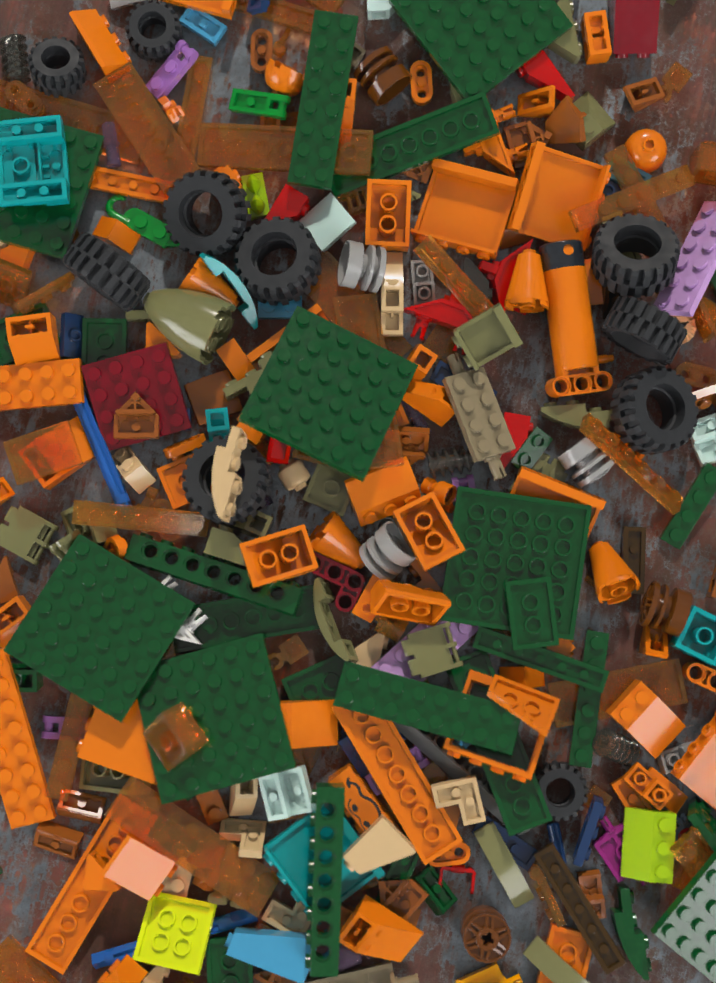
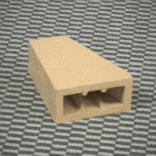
[343,813,416,874]

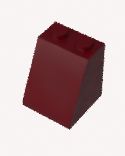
[608,0,660,58]

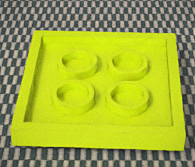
[132,892,217,976]

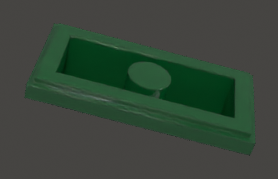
[411,864,458,916]

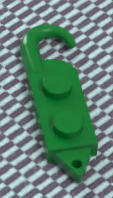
[106,195,180,249]

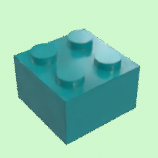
[668,605,716,666]

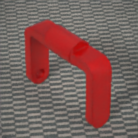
[438,864,476,894]

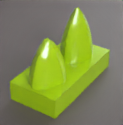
[241,172,270,220]

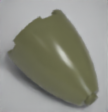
[143,288,236,365]

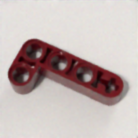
[311,552,365,612]

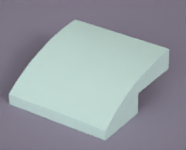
[299,192,357,252]
[690,413,716,467]
[258,765,315,821]

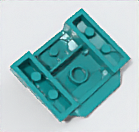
[0,115,70,207]

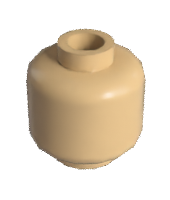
[277,458,310,492]

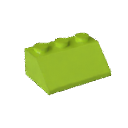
[620,807,677,884]

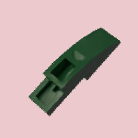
[610,883,652,980]

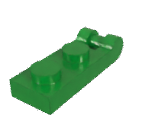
[229,88,291,120]

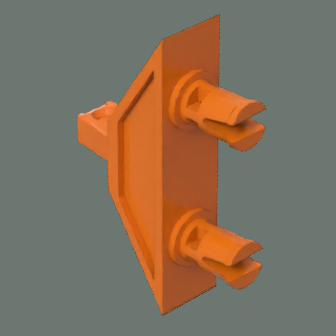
[462,98,529,178]

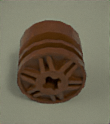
[354,46,412,107]
[639,580,692,637]
[460,905,511,963]

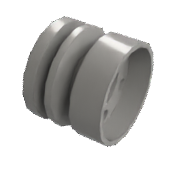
[337,240,387,293]
[557,431,617,488]
[359,521,416,581]

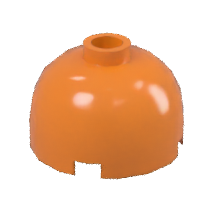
[265,58,305,97]
[622,129,667,174]

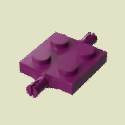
[592,815,649,886]

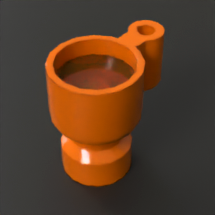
[420,477,457,513]

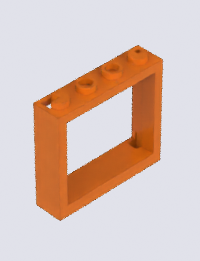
[443,669,545,783]

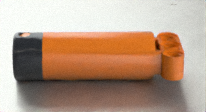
[538,240,614,398]

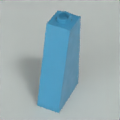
[224,927,317,983]

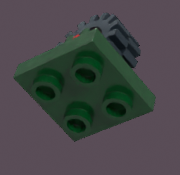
[675,796,716,858]

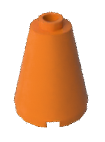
[504,249,549,313]
[179,257,240,312]
[309,511,365,570]
[589,541,641,605]

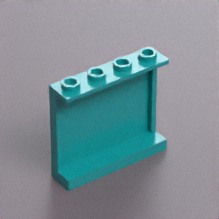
[263,803,386,925]

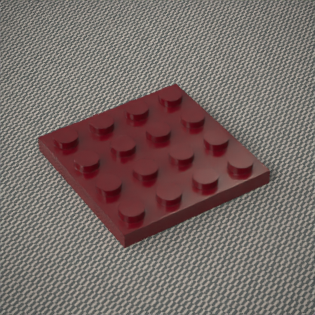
[81,342,192,451]

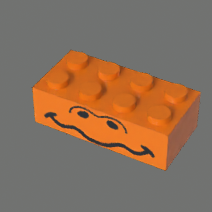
[328,761,404,835]

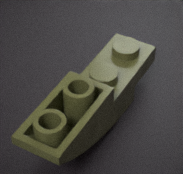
[223,351,272,401]
[538,400,612,431]

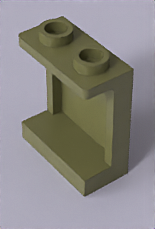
[451,302,523,371]

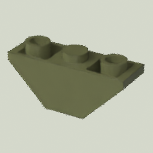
[548,0,583,65]

